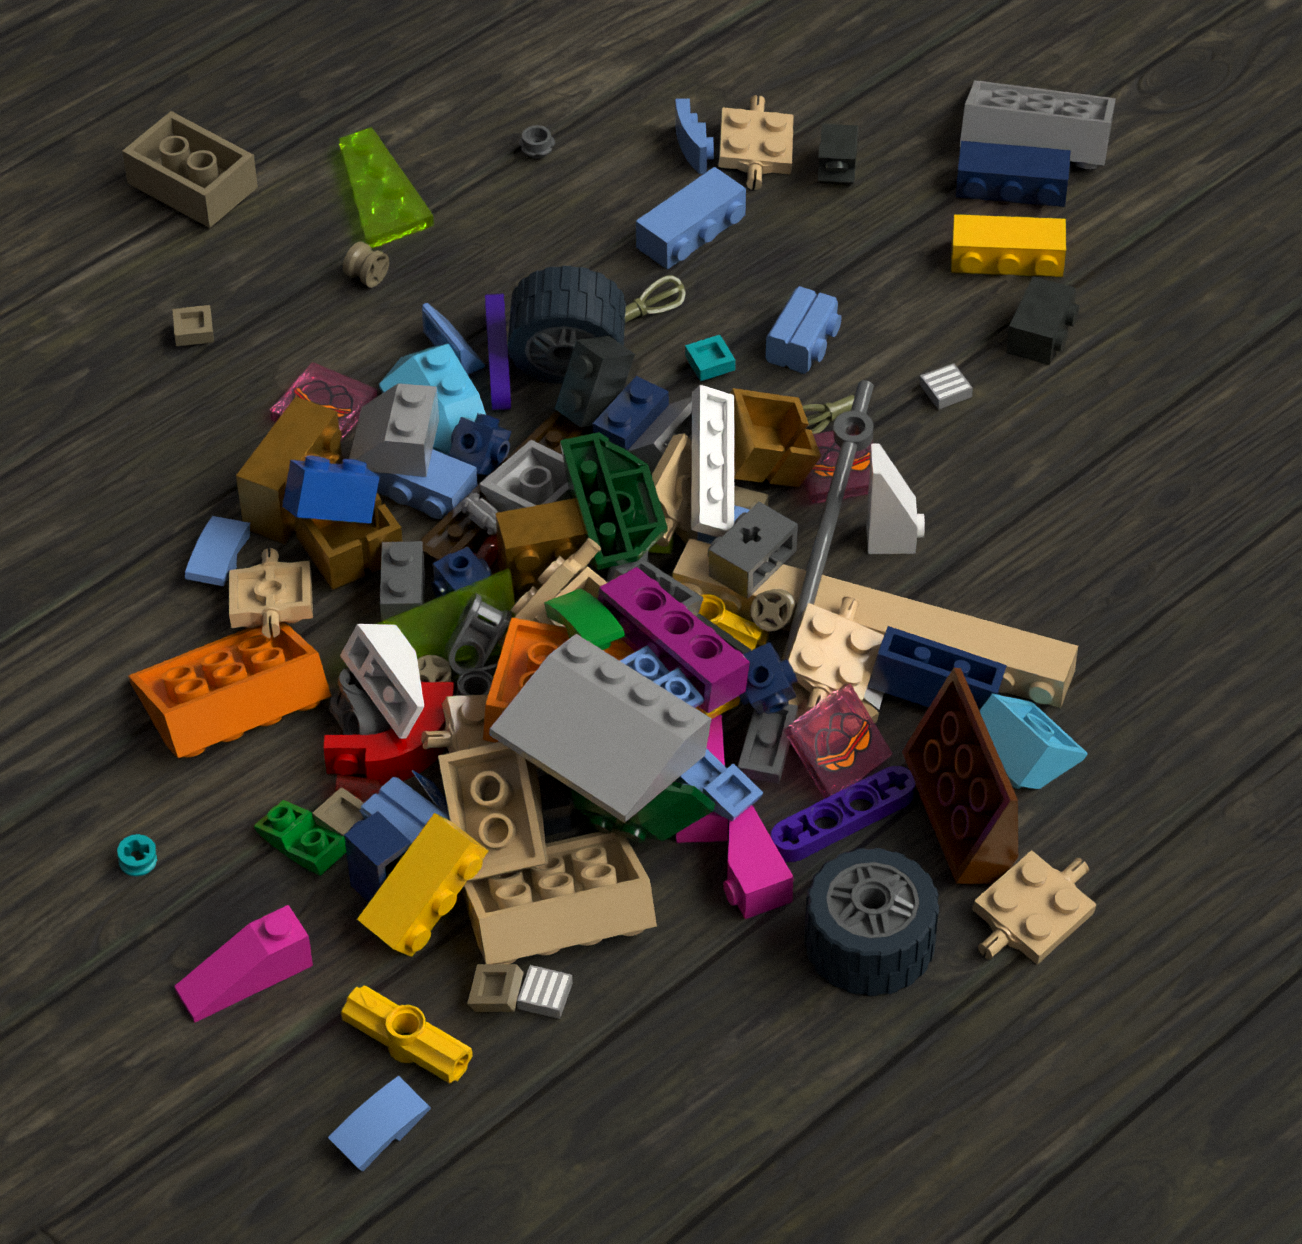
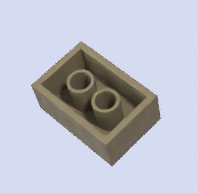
[122,111,258,228]

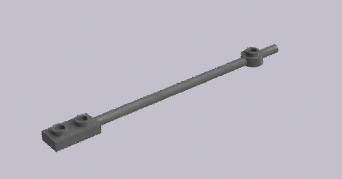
[738,380,874,784]

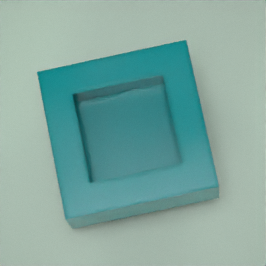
[685,335,736,381]

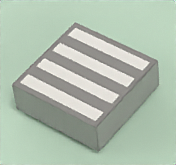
[920,363,973,410]
[517,965,573,1019]

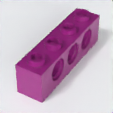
[598,567,750,714]

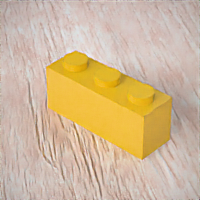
[951,214,1066,277]
[357,813,489,957]

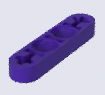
[485,293,511,411]
[771,766,916,862]

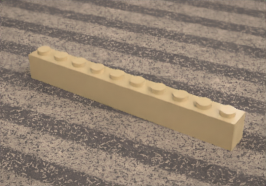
[673,538,1078,708]

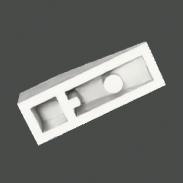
[866,444,925,554]
[340,624,424,738]

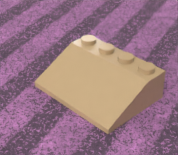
[461,829,657,964]

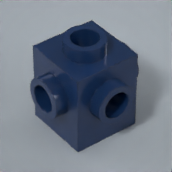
[449,413,512,475]
[431,547,495,619]
[739,642,798,715]

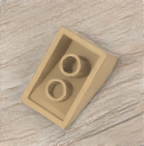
[438,742,547,882]

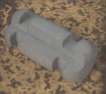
[461,493,498,535]

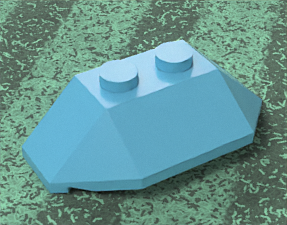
[379,344,486,456]

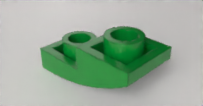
[544,588,625,650]
[254,800,346,876]

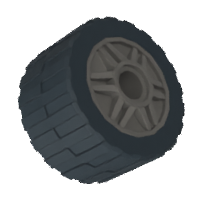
[508,265,626,383]
[804,848,939,996]

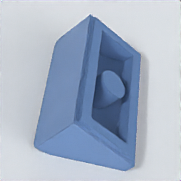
[422,303,485,375]

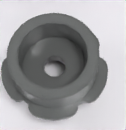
[519,125,555,159]

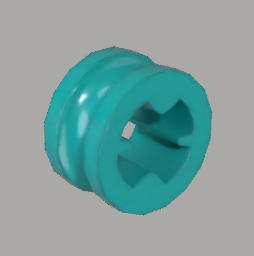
[117,834,157,876]

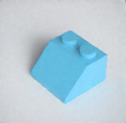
[980,694,1088,789]

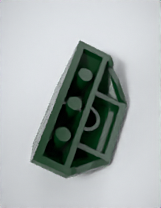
[560,432,668,570]
[568,782,716,842]

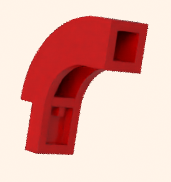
[324,682,455,787]

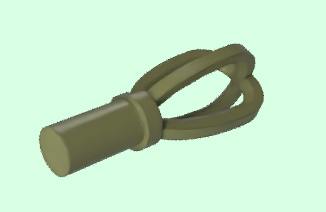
[625,275,685,323]
[802,395,855,436]

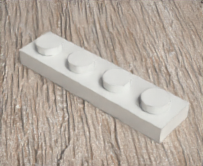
[691,385,734,537]

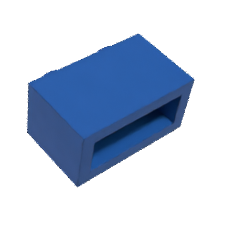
[282,456,379,523]

